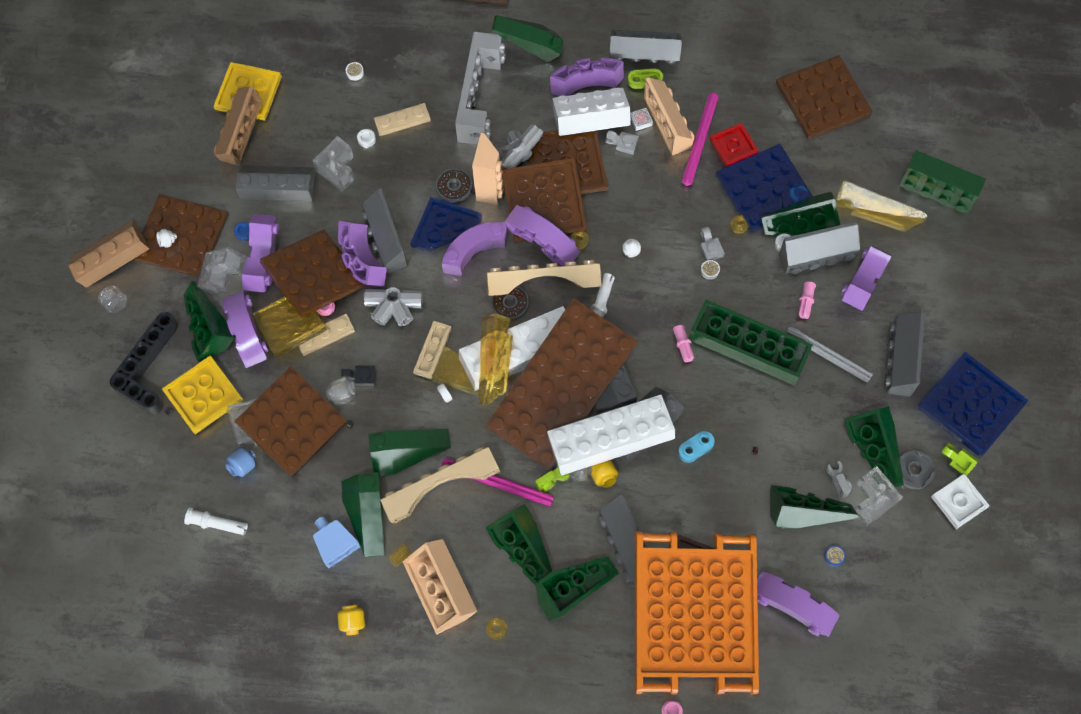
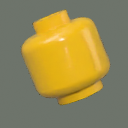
[589,460,618,488]
[337,604,365,635]

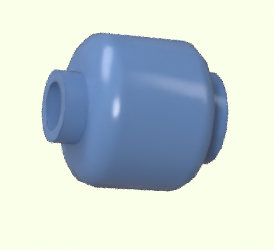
[225,448,256,477]

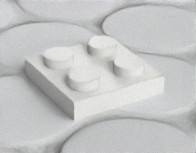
[931,474,989,529]

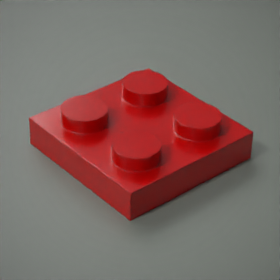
[709,123,759,168]

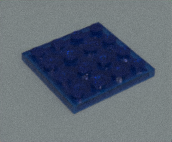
[716,144,813,233]
[917,352,1029,458]

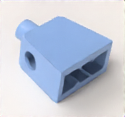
[313,516,360,568]

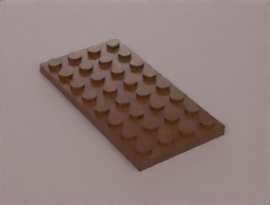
[485,298,638,471]

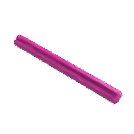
[682,92,719,186]
[442,458,554,506]

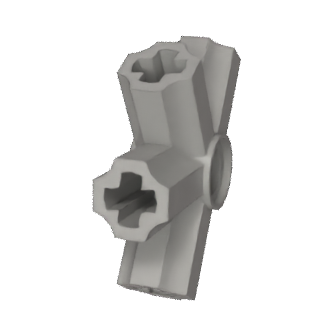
[496,124,543,170]
[364,287,423,326]

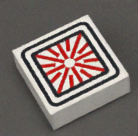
[630,108,653,131]

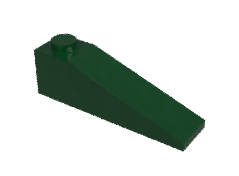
[844,406,904,490]
[485,504,552,585]

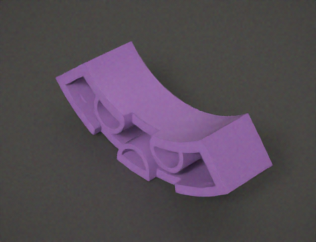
[550,58,624,96]
[505,205,580,266]
[241,214,279,292]
[338,220,387,286]
[442,222,508,276]
[841,245,892,311]
[222,290,269,368]
[757,571,840,637]

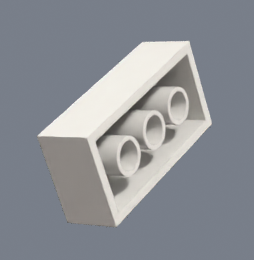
[553,88,630,136]

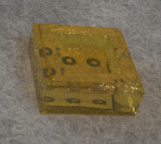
[389,544,410,567]

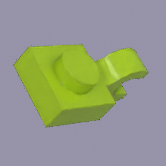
[941,443,979,476]
[535,467,570,492]

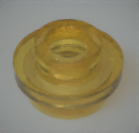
[730,216,749,234]
[571,231,589,249]
[486,618,507,640]

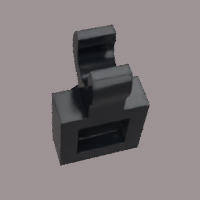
[341,365,375,386]

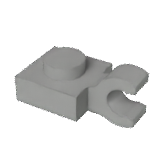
[605,131,639,155]
[700,227,725,261]
[826,461,852,499]

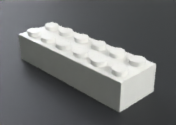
[459,306,565,391]
[547,395,675,475]

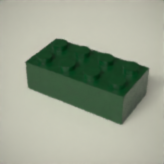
[899,150,986,214]

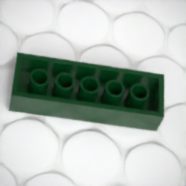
[689,299,813,385]

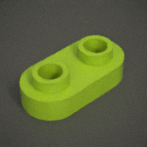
[628,69,663,89]

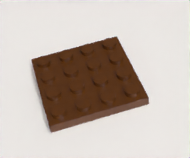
[776,55,873,139]
[528,130,608,194]
[502,158,587,243]
[133,194,229,279]
[260,230,365,318]
[234,366,347,477]

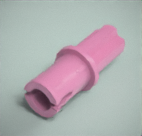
[798,282,816,319]
[673,325,694,362]

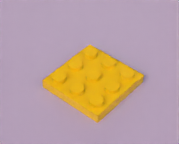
[214,62,282,121]
[162,356,244,434]

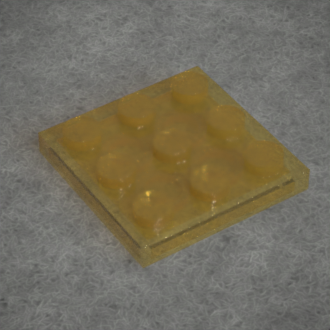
[253,297,327,358]

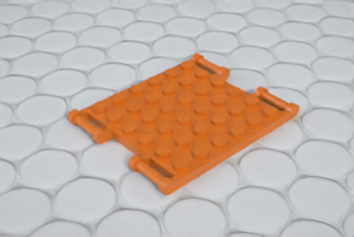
[634,531,759,694]

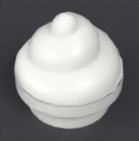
[156,229,177,248]
[622,239,641,257]

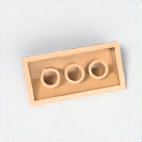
[644,78,694,155]
[472,133,504,205]
[403,539,477,634]

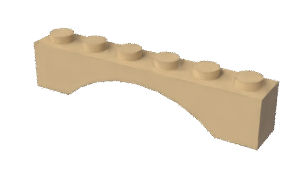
[486,260,602,296]
[380,447,501,524]

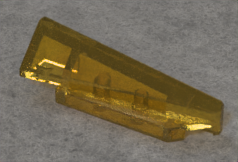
[836,181,927,231]
[479,313,513,406]

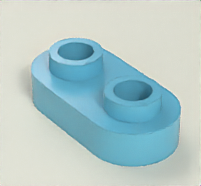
[678,431,715,463]

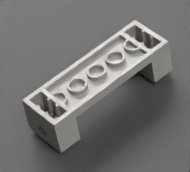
[455,32,506,145]

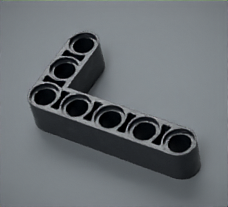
[109,312,178,414]

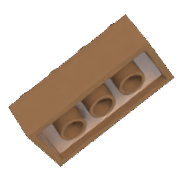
[214,86,263,166]
[68,219,150,288]

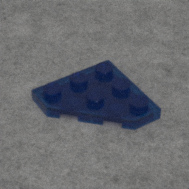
[410,197,482,252]

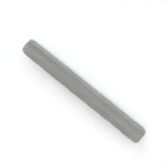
[786,326,873,382]

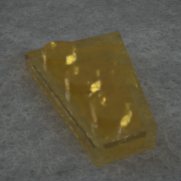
[432,346,492,399]

